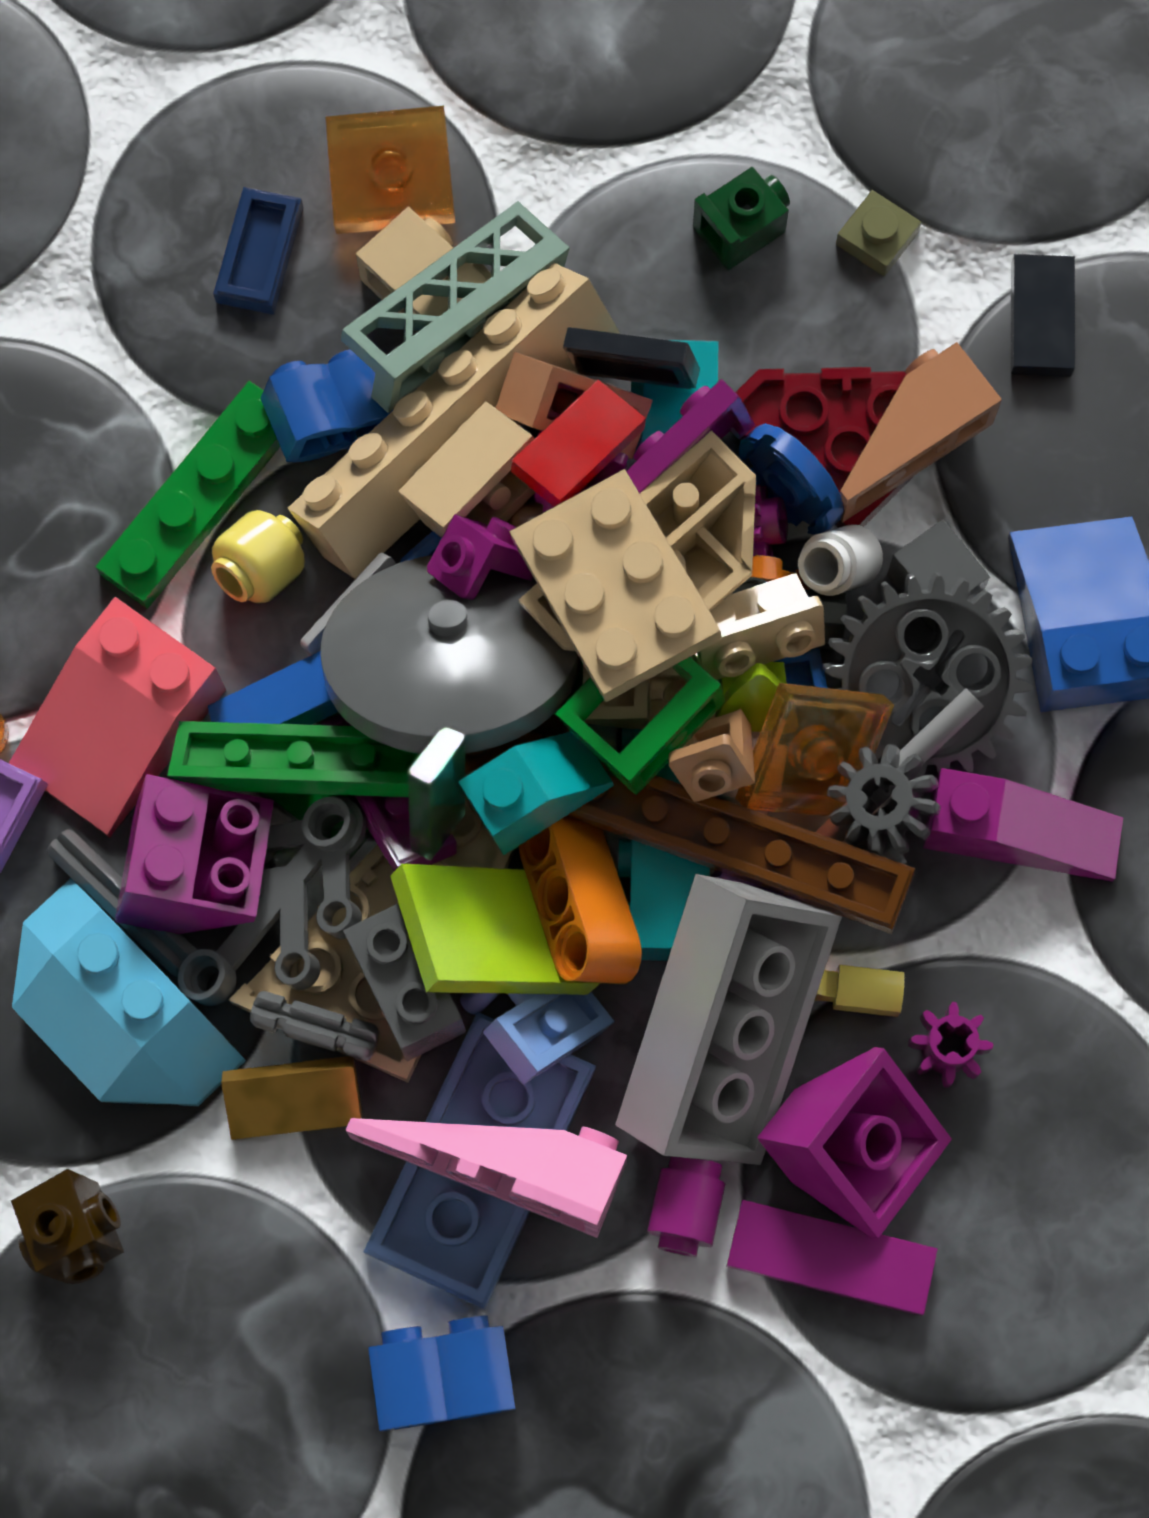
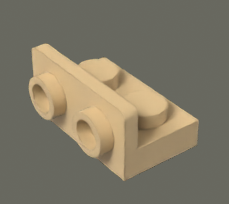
[691,573,825,680]

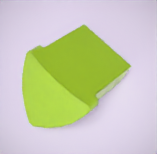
[716,662,795,732]

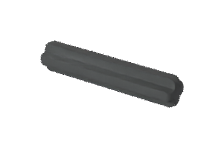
[47,829,197,977]

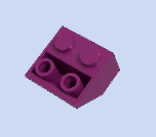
[115,774,274,934]

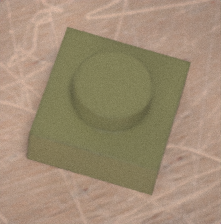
[836,190,921,277]

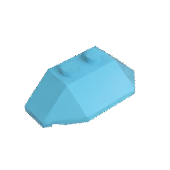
[12,878,246,1106]

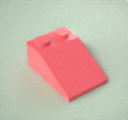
[9,597,226,838]

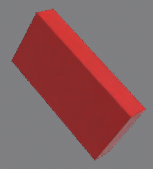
[511,379,646,507]

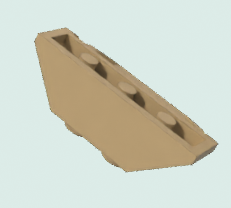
[519,431,756,651]

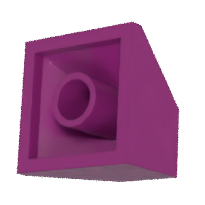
[757,1047,952,1238]

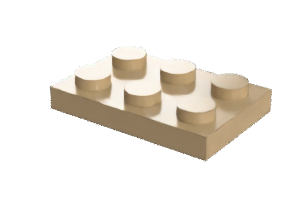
[509,469,722,702]

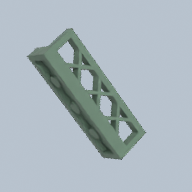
[341,201,570,413]

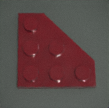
[730,367,914,528]

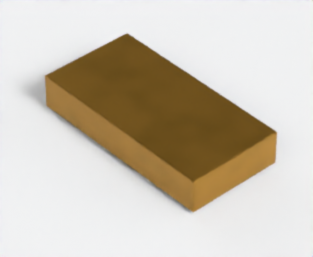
[221,1056,362,1140]

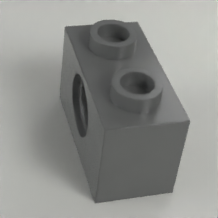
[343,903,466,1062]

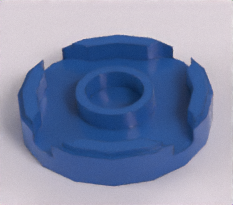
[739,423,844,535]

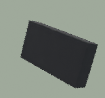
[1011,254,1075,377]
[563,327,700,390]

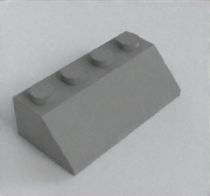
[615,874,842,1165]

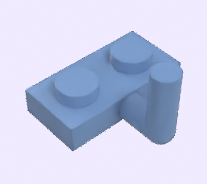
[460,992,615,1085]

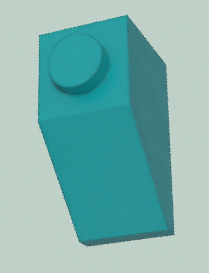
[458,732,614,855]

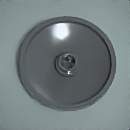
[321,555,581,755]

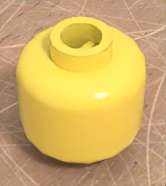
[211,510,305,603]

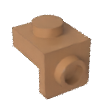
[669,709,755,803]

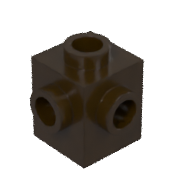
[11,1169,124,1284]

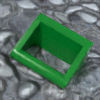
[555,657,726,795]

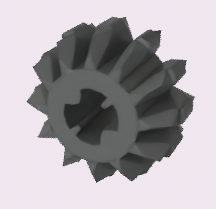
[827,744,941,856]

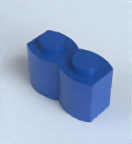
[260,349,394,463]
[368,1315,516,1432]

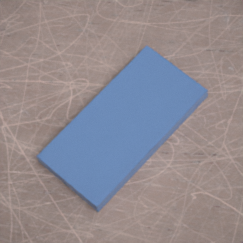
[363,1012,596,1310]

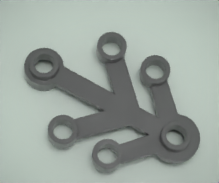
[178,796,367,1006]

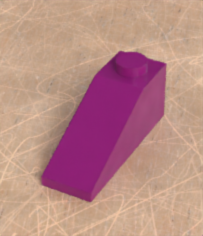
[923,768,1123,882]

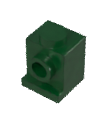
[693,166,790,271]

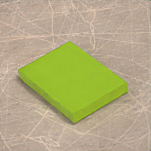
[390,864,600,995]

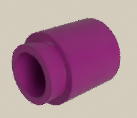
[647,1156,726,1257]

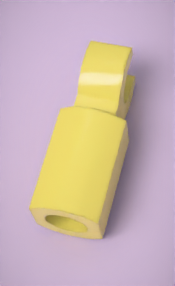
[815,965,904,1017]

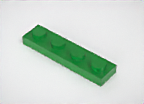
[95,381,280,609]
[167,721,433,798]

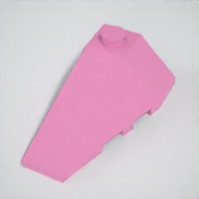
[346,1118,627,1238]

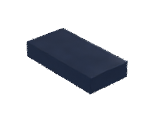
[213,187,303,315]

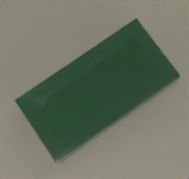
[408,727,465,860]

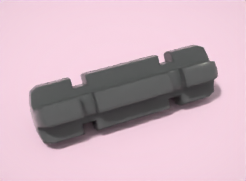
[250,991,380,1061]

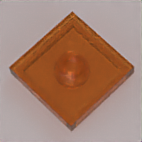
[325,105,455,234]
[735,683,894,816]

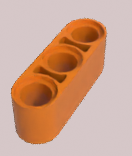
[518,816,642,984]

